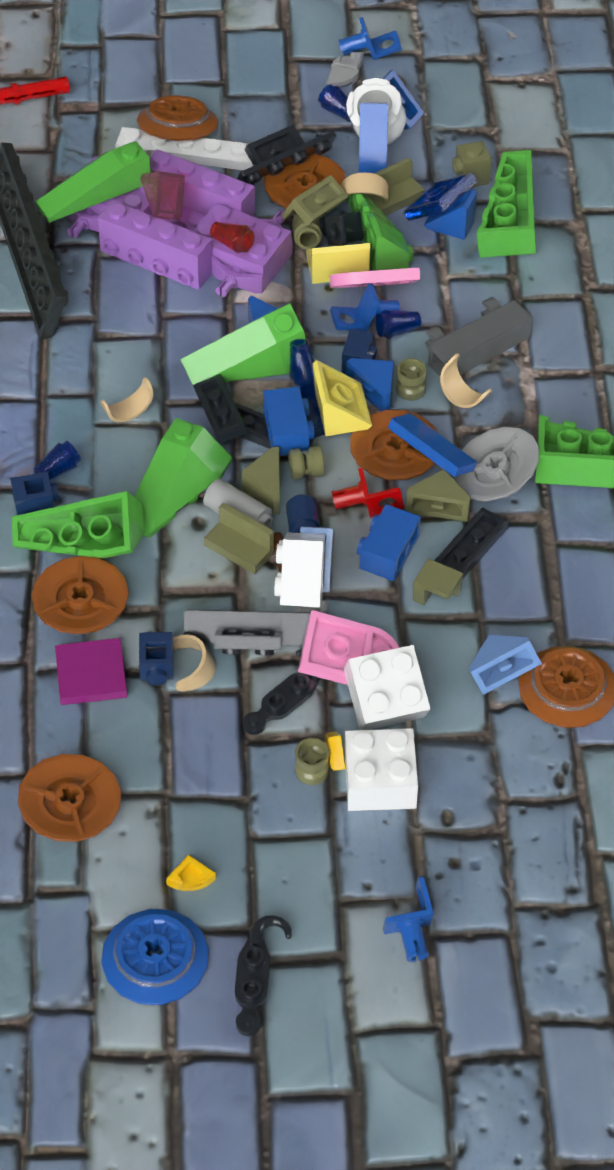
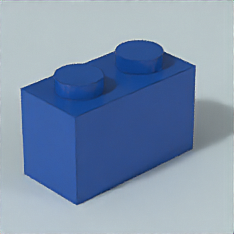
[263,386,314,456]
[356,504,421,581]

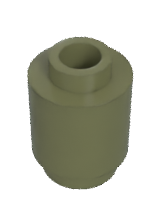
[292,214,322,249]

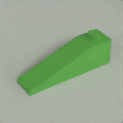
[36,141,151,223]
[12,491,144,558]

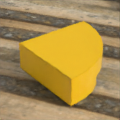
[324,731,345,771]
[166,854,216,891]

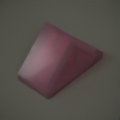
[140,171,185,220]

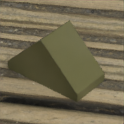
[242,447,280,515]
[406,469,470,522]

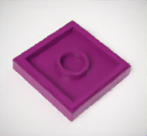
[55,638,127,705]

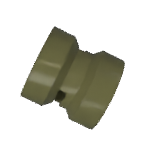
[396,358,427,401]
[288,446,324,480]
[295,738,329,785]

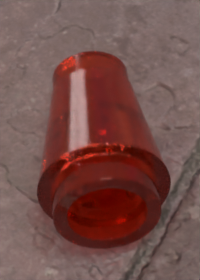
[210,221,255,253]

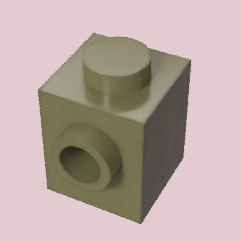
[452,141,491,189]

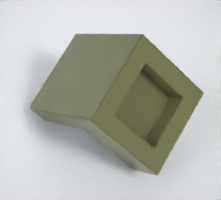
[413,559,463,605]

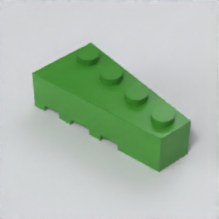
[477,150,536,258]
[535,415,614,488]

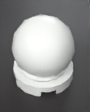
[346,78,406,145]

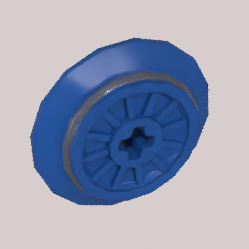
[101,909,209,1005]

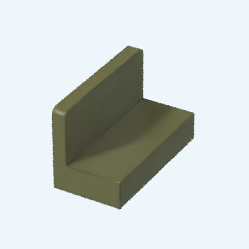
[366,158,425,216]
[281,175,349,226]
[204,503,274,574]

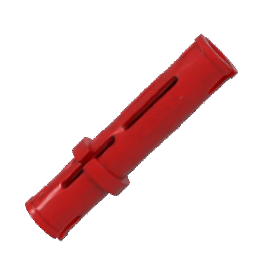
[0,76,70,105]

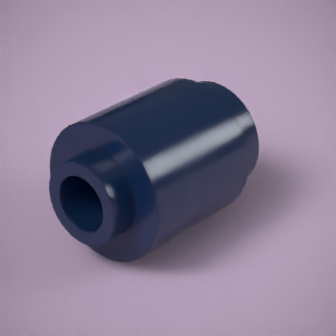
[286,494,320,533]

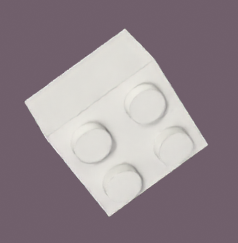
[275,532,326,607]
[344,645,430,730]
[344,729,418,811]

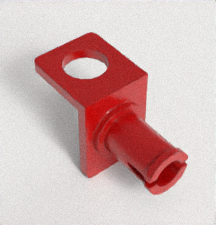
[331,467,405,518]

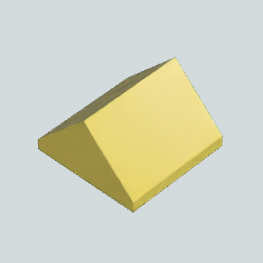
[306,243,370,284]
[312,360,372,437]

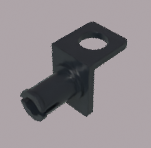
[322,212,364,246]

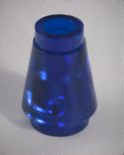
[318,84,351,122]
[375,310,421,339]
[289,339,315,386]
[33,441,81,480]

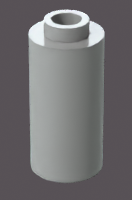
[203,478,273,528]

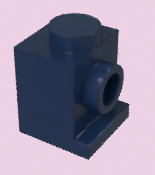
[341,329,377,375]
[10,472,59,515]
[139,632,174,685]

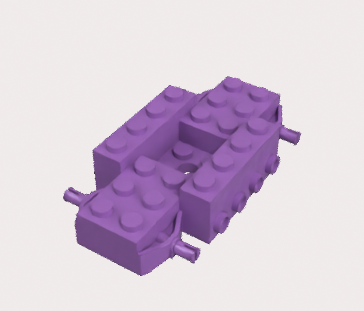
[66,149,293,297]

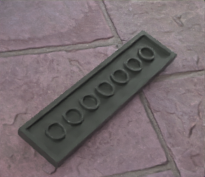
[0,142,68,340]

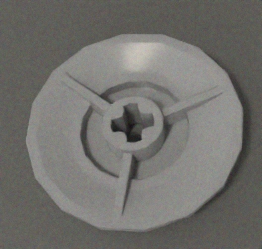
[452,427,540,502]

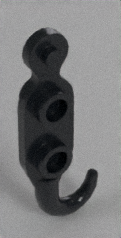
[242,648,321,735]
[235,915,292,1036]

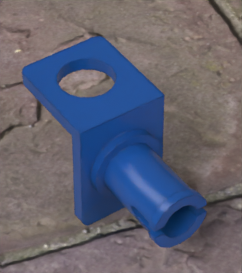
[339,17,402,60]
[330,283,400,331]
[383,876,433,962]

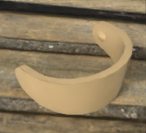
[341,173,389,203]
[440,353,492,408]
[100,377,153,422]
[173,635,216,691]

